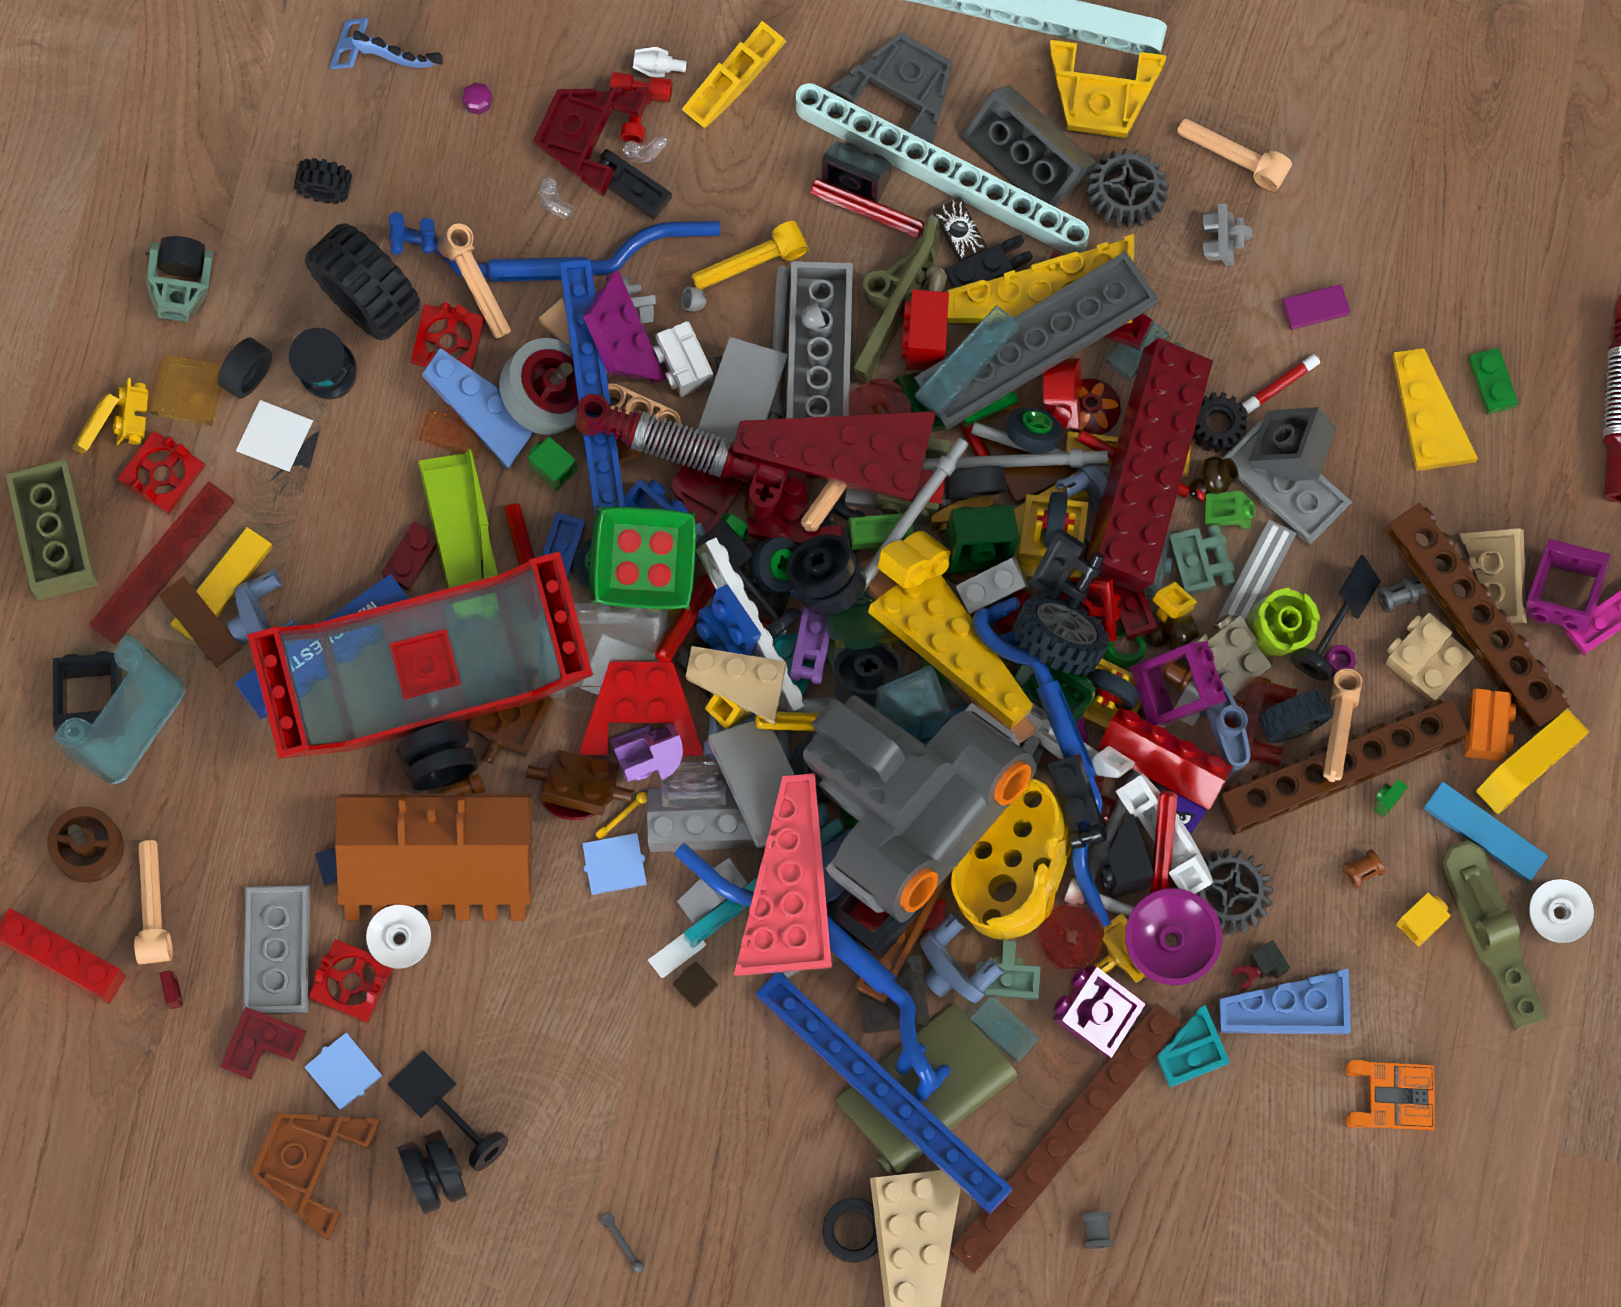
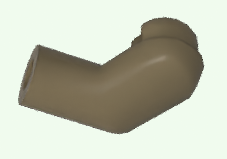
[925,265,947,292]

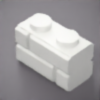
[652,321,714,397]

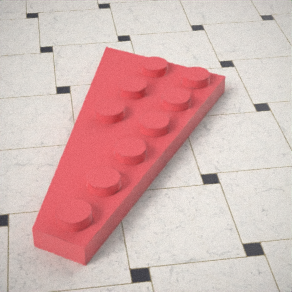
[734,773,832,976]

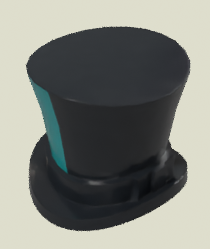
[289,328,357,400]

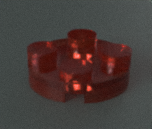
[848,379,911,416]
[1038,904,1104,969]

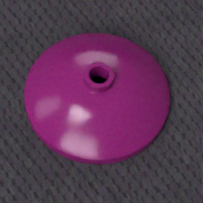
[1125,888,1223,986]

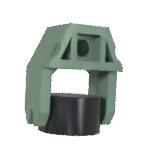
[146,236,213,322]

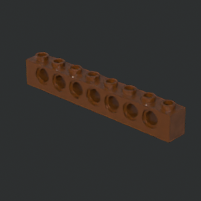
[1383,502,1570,733]
[1218,699,1468,835]

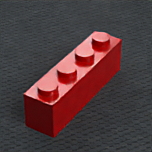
[1097,707,1233,810]
[0,908,126,1004]

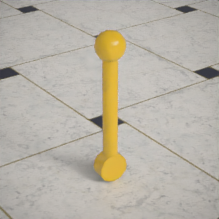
[596,792,647,840]

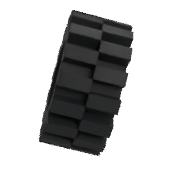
[294,158,352,204]
[1193,392,1247,453]

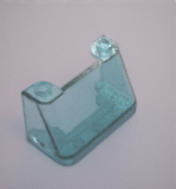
[53,633,185,784]

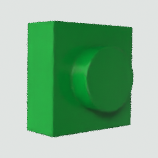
[1374,779,1408,818]

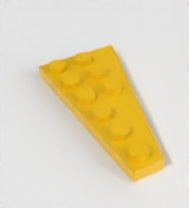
[947,234,1135,323]
[868,575,1033,729]

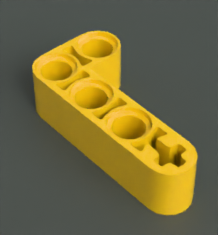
[1475,708,1590,815]

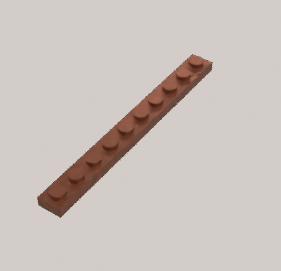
[950,1003,1182,1273]

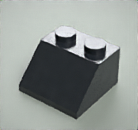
[822,141,892,202]
[1099,814,1154,899]

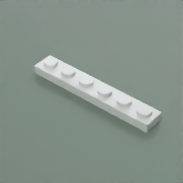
[696,538,804,712]

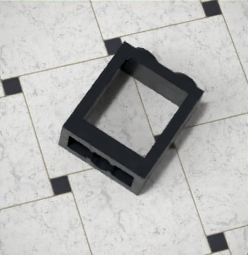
[53,651,123,740]
[827,889,930,959]

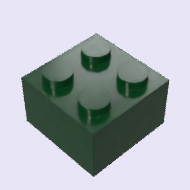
[942,504,1019,574]

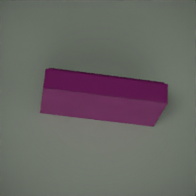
[1282,284,1351,330]

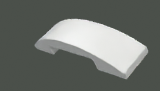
[1026,702,1135,778]
[1116,774,1213,894]

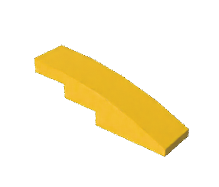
[681,21,787,128]

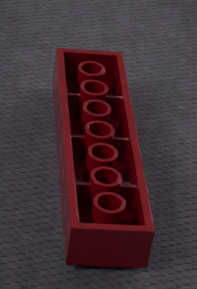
[1086,337,1213,593]

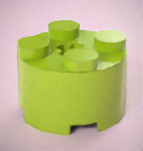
[1246,588,1320,657]

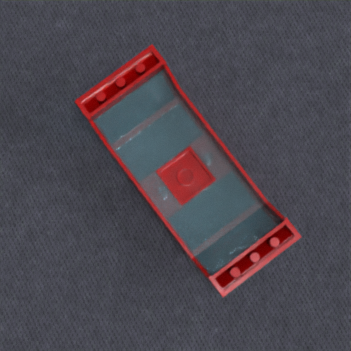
[247,551,593,759]

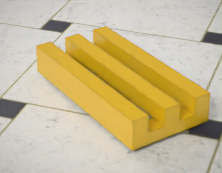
[72,394,119,454]

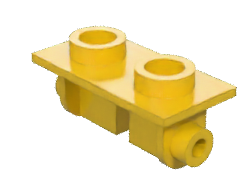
[112,377,149,445]

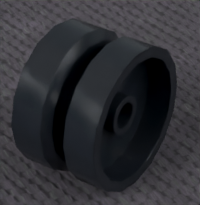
[786,534,867,616]
[834,641,904,718]
[398,721,479,791]
[397,1129,468,1214]

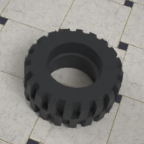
[305,223,420,340]

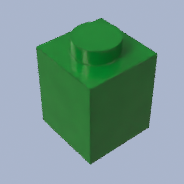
[528,436,578,492]

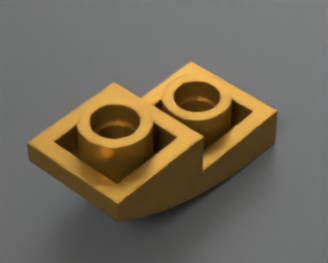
[930,495,993,535]

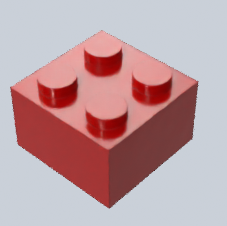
[901,290,949,371]

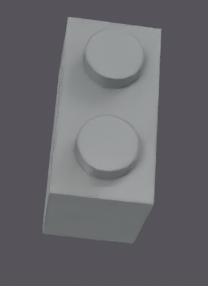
[956,557,1030,614]

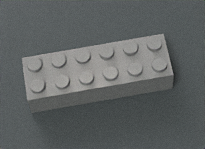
[786,261,853,419]

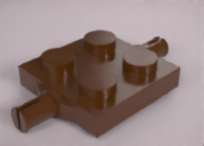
[468,664,554,764]
[526,750,634,816]

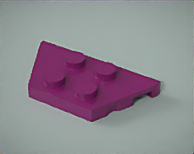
[583,270,666,384]

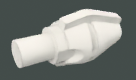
[633,47,687,77]

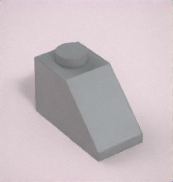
[677,858,747,925]

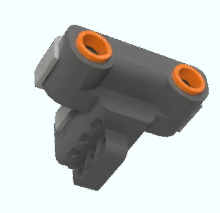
[803,695,1036,923]

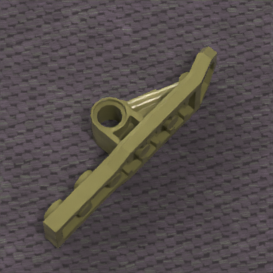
[852,215,940,385]
[1441,840,1547,1030]

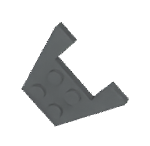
[830,32,953,144]

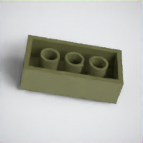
[5,459,99,601]

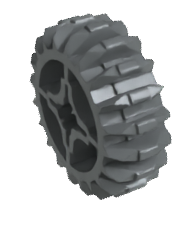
[1086,148,1169,229]
[1196,848,1273,935]

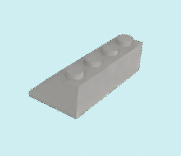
[647,786,766,852]

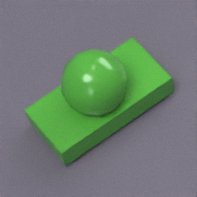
[848,513,914,554]

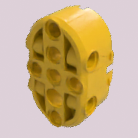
[951,779,1072,940]

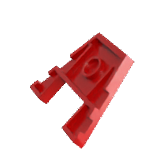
[579,659,703,756]

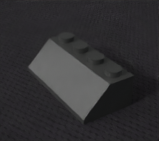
[962,85,1097,208]

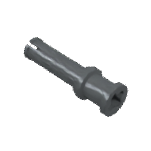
[1377,558,1465,613]

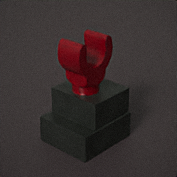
[1232,940,1290,991]

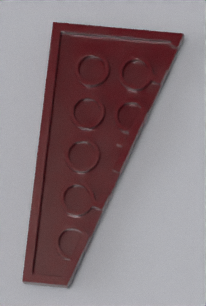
[731,411,936,503]

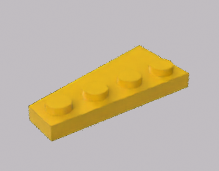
[1392,348,1478,471]

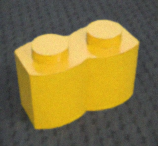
[877,531,951,588]

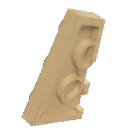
[1460,528,1527,624]
[686,646,786,725]

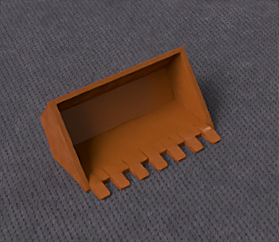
[335,793,533,921]

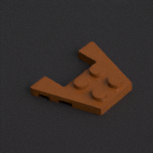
[250,1113,381,1241]

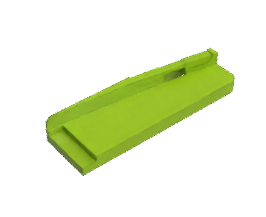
[418,448,500,619]

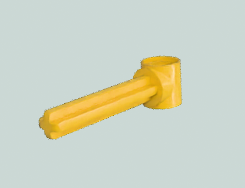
[692,221,809,290]

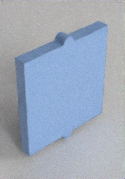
[582,833,647,895]
[305,1033,382,1111]

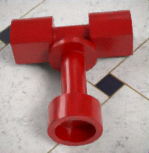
[610,72,673,144]

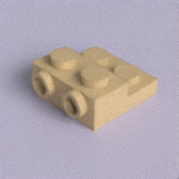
[1385,612,1475,702]

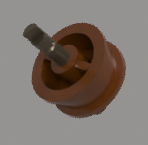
[47,807,124,883]

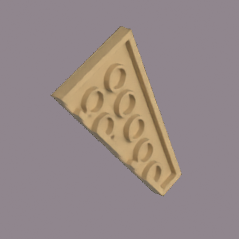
[870,1170,960,1307]

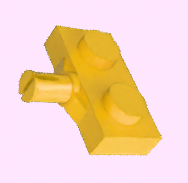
[1094,913,1146,985]

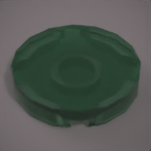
[826,596,888,649]

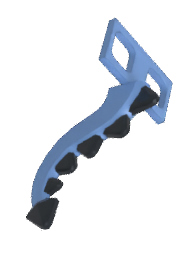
[330,18,443,70]

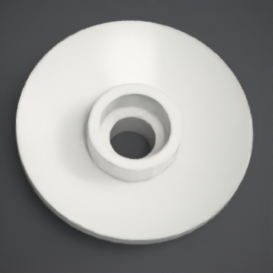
[1529,879,1594,943]
[366,905,431,969]

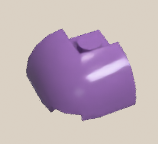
[609,723,683,782]

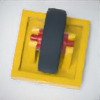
[1018,492,1089,560]
[1084,659,1142,731]

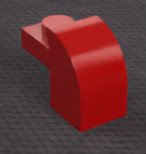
[1043,358,1082,429]

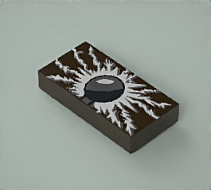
[933,197,988,262]

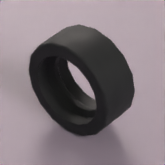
[218,337,272,399]
[946,466,1007,500]
[822,1198,878,1263]

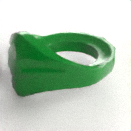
[1102,629,1146,668]

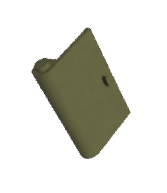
[835,1003,1018,1175]

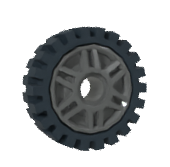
[1013,595,1109,675]

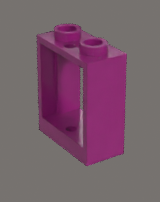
[1526,539,1610,632]
[1130,641,1227,726]

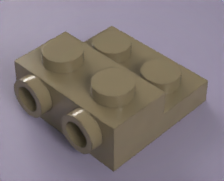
[1186,614,1272,696]

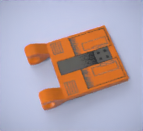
[1346,1060,1435,1131]

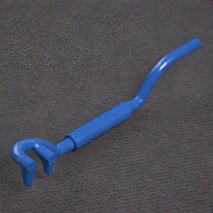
[389,212,720,282]
[972,597,1111,930]

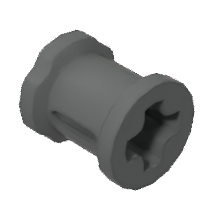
[1081,1212,1114,1249]

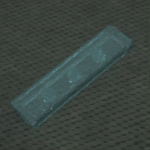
[915,305,1020,417]

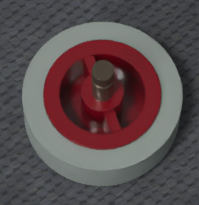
[499,338,578,435]

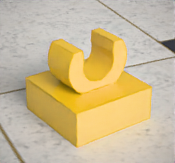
[1152,582,1197,623]

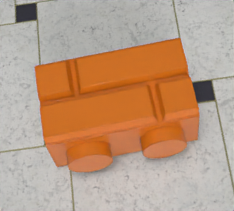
[1464,688,1516,761]

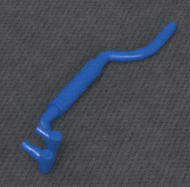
[674,843,950,1101]

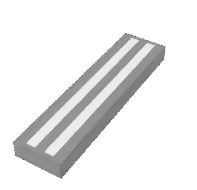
[1213,520,1297,629]

